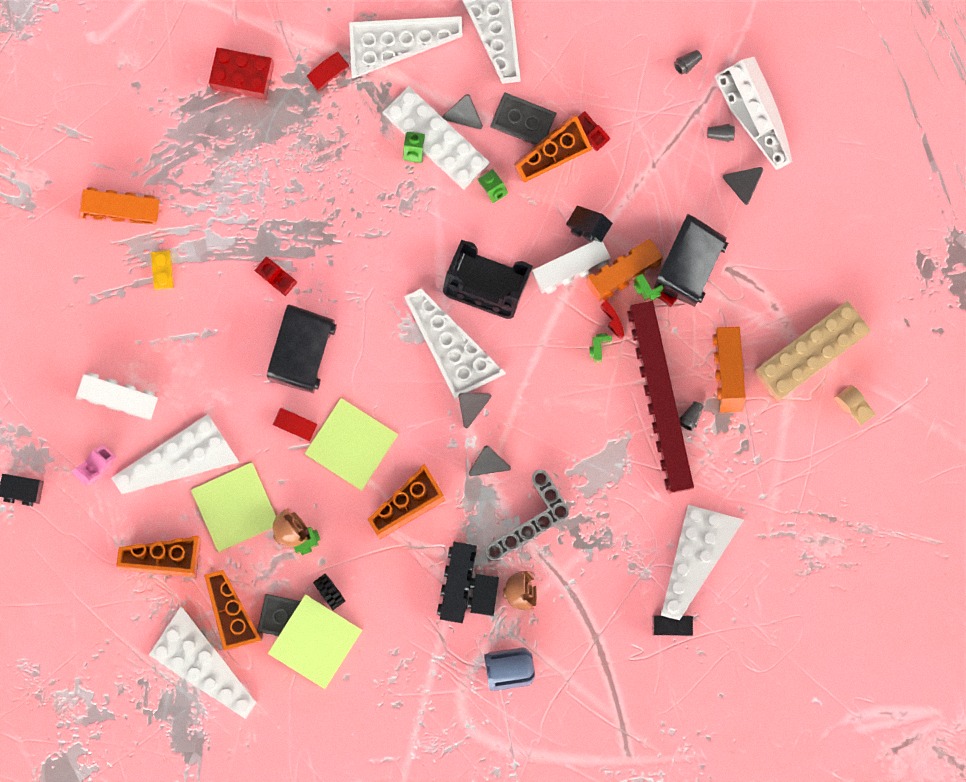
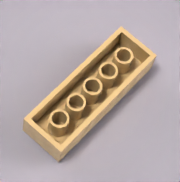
[754,301,872,402]

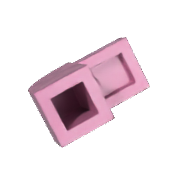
[72,444,116,486]

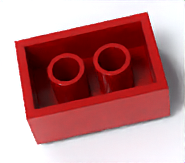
[209,47,274,100]

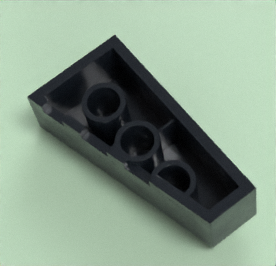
[437,541,477,624]

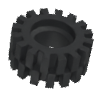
[313,573,346,610]

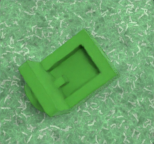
[403,132,425,163]
[477,169,508,203]
[633,274,664,301]
[589,333,612,363]
[294,527,321,556]

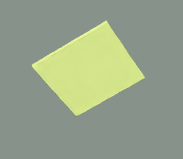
[305,398,398,491]
[191,462,276,553]
[268,594,362,689]

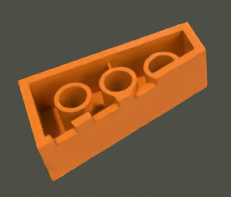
[513,114,592,183]
[78,187,160,225]
[586,238,663,302]
[712,326,746,413]
[367,463,446,540]
[116,535,201,578]
[204,570,262,651]

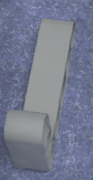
[486,470,569,561]

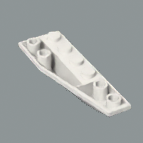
[714,57,793,170]

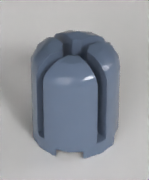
[484,647,535,691]

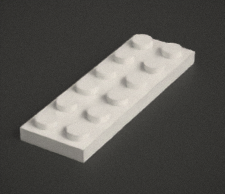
[383,86,490,190]

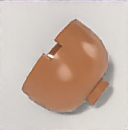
[273,508,310,548]
[503,571,537,610]

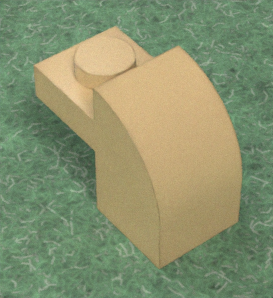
[834,385,876,426]

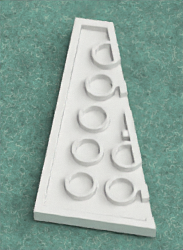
[462,0,521,84]
[349,16,463,79]
[404,289,506,399]
[111,414,240,494]
[661,505,744,620]
[149,606,257,719]

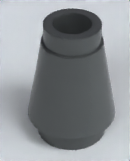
[674,50,702,75]
[707,124,735,142]
[680,401,704,431]

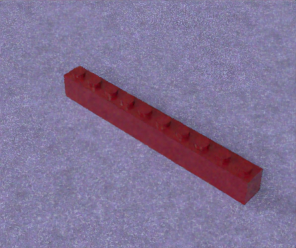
[627,301,694,494]

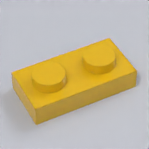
[151,250,174,291]

